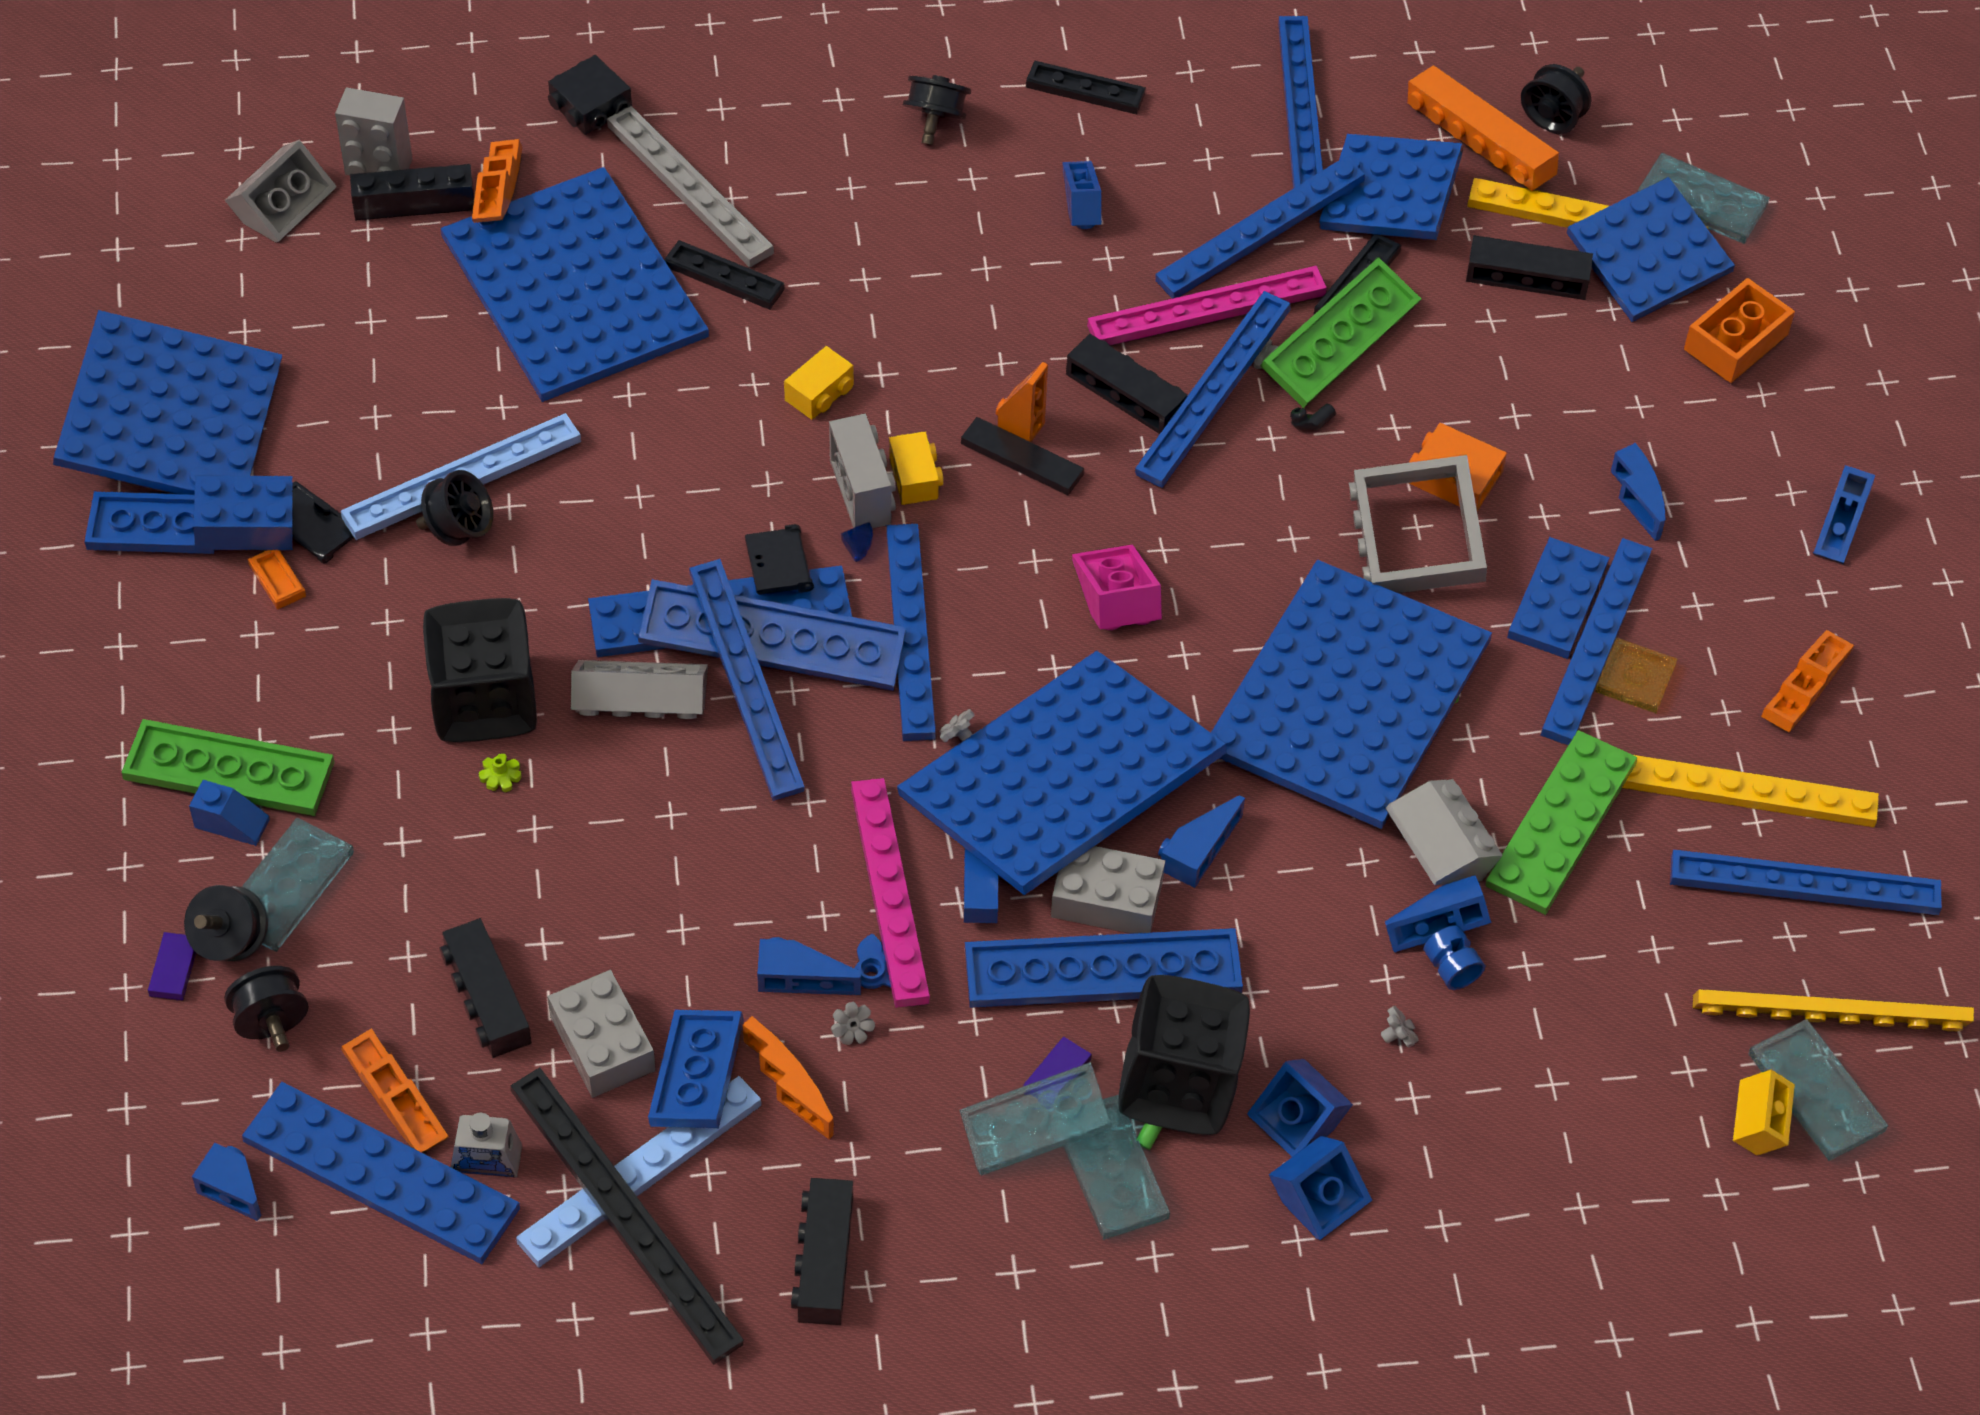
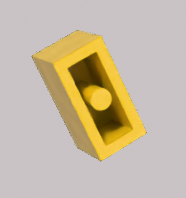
[784,346,854,420]
[889,431,943,505]
[1733,1069,1795,1156]

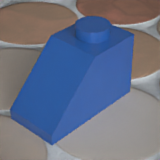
[189,780,270,846]
[192,1143,261,1221]

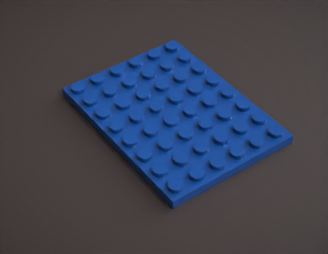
[441,167,709,402]
[1211,559,1492,829]
[897,651,1227,895]

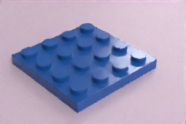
[1319,134,1463,240]
[1567,177,1735,322]

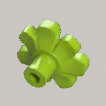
[479,754,521,792]

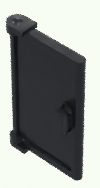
[292,481,354,564]
[745,524,814,595]

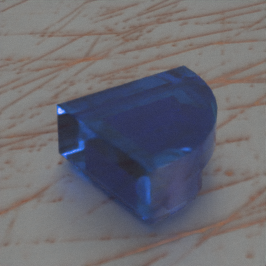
[841,522,873,562]

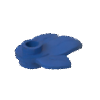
[855,934,891,989]

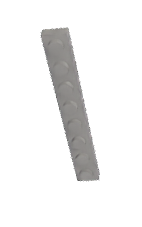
[607,106,774,268]

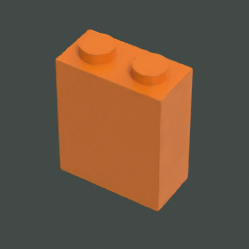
[1409,423,1507,511]

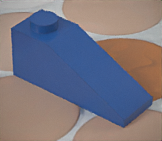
[1062,161,1102,229]
[1813,465,1875,564]
[1158,795,1245,888]
[1385,875,1491,952]
[757,937,861,995]

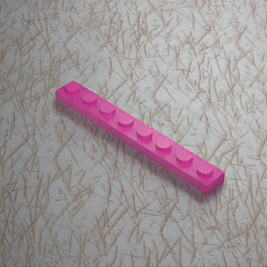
[1087,266,1327,345]
[851,778,930,1008]

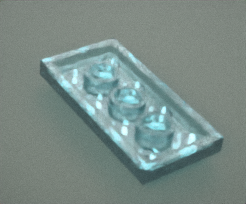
[1637,153,1770,244]
[242,818,354,952]
[1748,1019,1888,1161]
[959,1062,1113,1176]
[1053,1095,1170,1240]

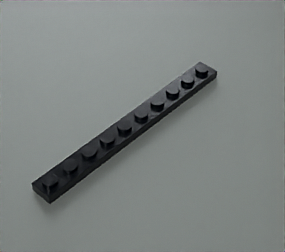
[510,1067,744,1365]

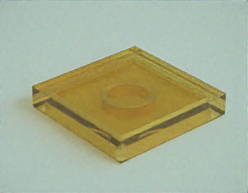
[1595,638,1678,714]

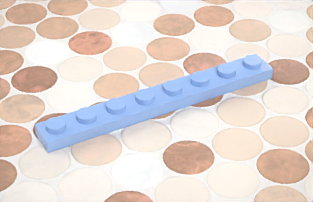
[341,413,581,540]
[516,1076,761,1268]

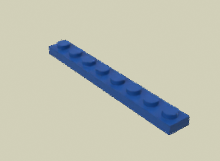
[1278,16,1323,188]
[1155,156,1365,299]
[1135,291,1291,488]
[886,524,936,741]
[1540,538,1652,745]
[689,559,805,801]
[1670,850,1942,915]

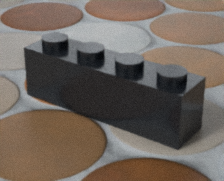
[350,164,474,221]
[1466,235,1593,300]
[1066,334,1187,434]
[439,918,532,1058]
[791,1178,853,1325]

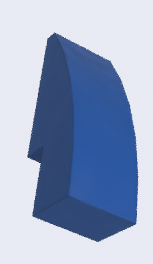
[1611,443,1665,541]
[964,849,998,923]

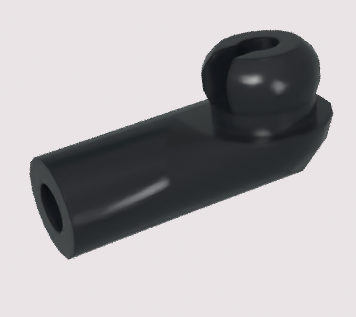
[1290,403,1336,430]

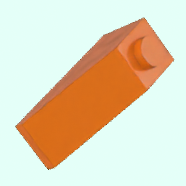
[995,362,1048,442]

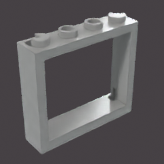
[1349,455,1487,593]

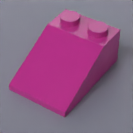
[1072,544,1162,630]

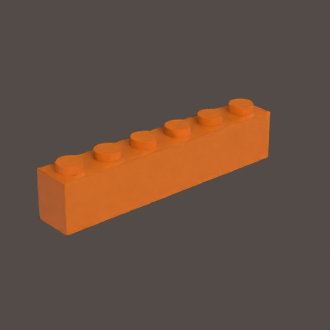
[1407,65,1559,191]

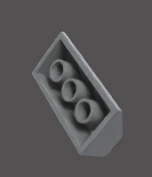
[571,660,708,719]

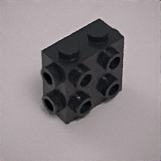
[548,54,632,135]

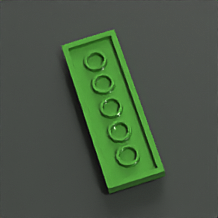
[1260,257,1421,408]
[121,719,335,816]
[1486,730,1637,915]

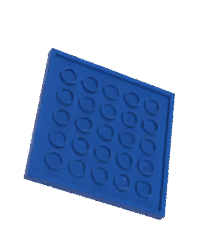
[53,310,283,495]

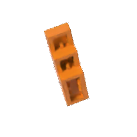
[472,139,522,223]
[1761,630,1855,733]
[743,1016,834,1140]
[341,1028,449,1153]

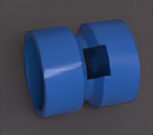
[1423,925,1486,990]

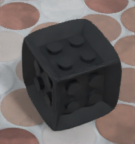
[423,598,537,742]
[1118,975,1250,1135]

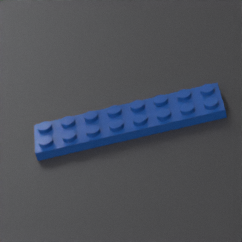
[588,565,852,657]
[638,579,906,691]
[965,928,1243,1008]
[242,1081,520,1265]

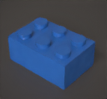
[194,475,293,550]

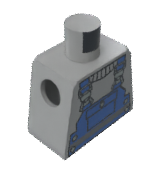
[451,1112,522,1177]

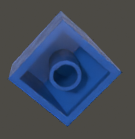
[1247,1059,1353,1157]
[1269,1136,1372,1240]

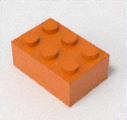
[1684,278,1795,383]

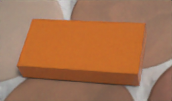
[248,550,306,610]

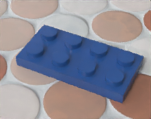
[84,491,215,554]
[1507,537,1610,659]
[648,1010,744,1128]

